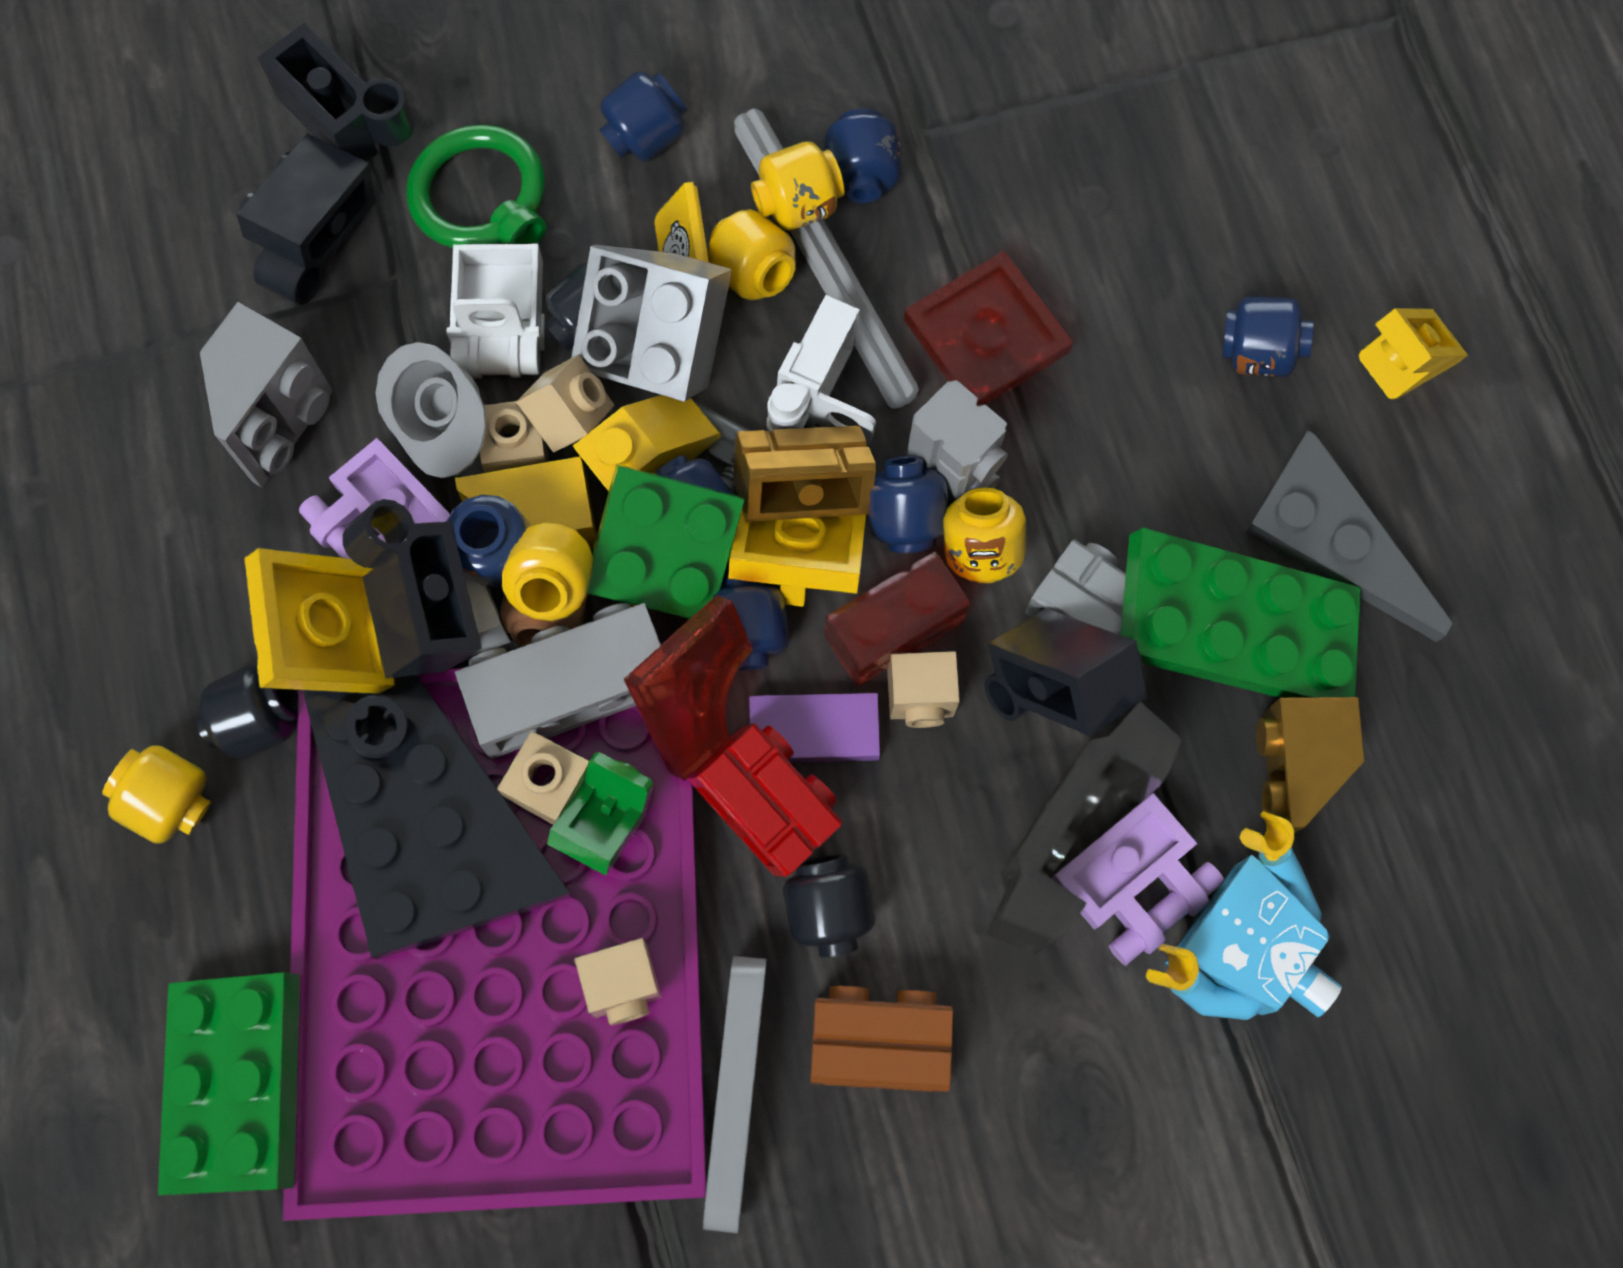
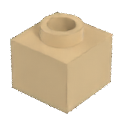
[516,354,615,452]
[480,401,549,473]
[887,652,959,728]
[497,731,589,825]
[575,938,662,1025]

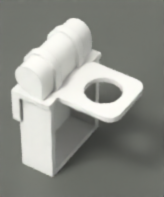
[447,244,545,378]
[766,295,876,444]

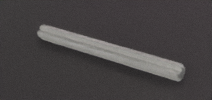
[734,108,918,409]

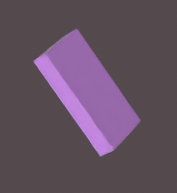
[749,693,880,763]

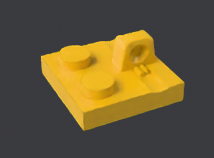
[728,511,866,607]
[244,548,395,694]

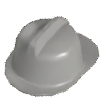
[375,342,487,478]

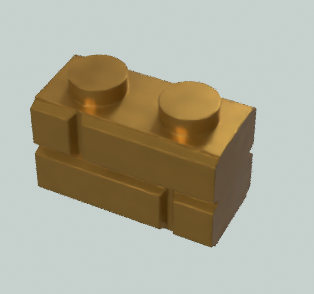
[733,426,876,522]

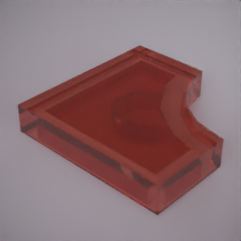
[623,595,753,781]

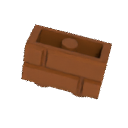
[810,986,953,1093]

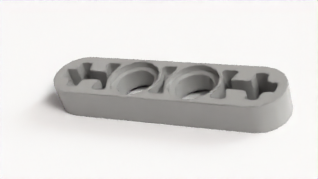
[703,956,767,1234]

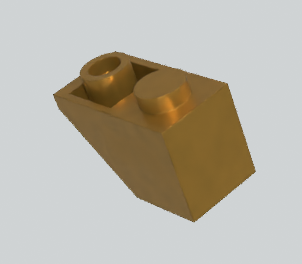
[1256,697,1364,833]

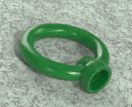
[406,125,546,249]

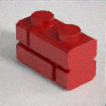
[687,723,842,877]

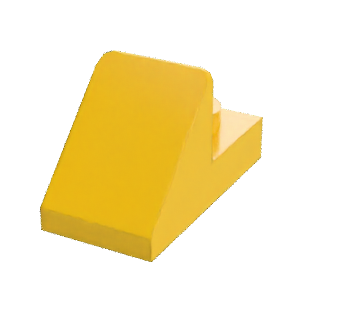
[1359,308,1468,399]

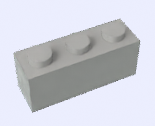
[455,603,675,759]

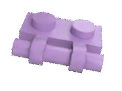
[299,438,450,559]
[1051,793,1224,966]

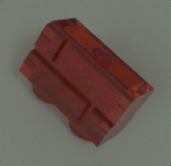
[824,552,970,687]

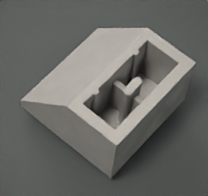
[572,245,732,402]
[200,302,333,488]

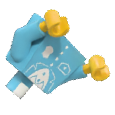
[1146,811,1342,1020]

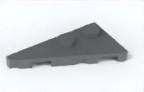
[1246,430,1453,643]

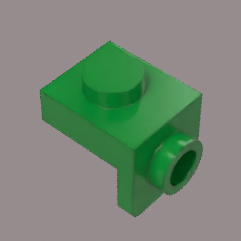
[547,752,654,876]

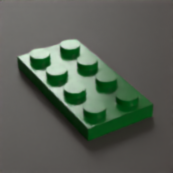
[1120,528,1361,698]

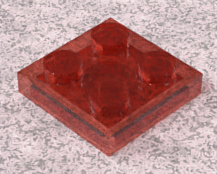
[903,251,1073,407]

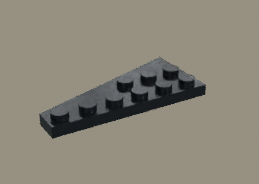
[302,675,573,960]

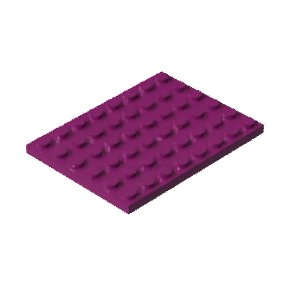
[283,658,707,1221]

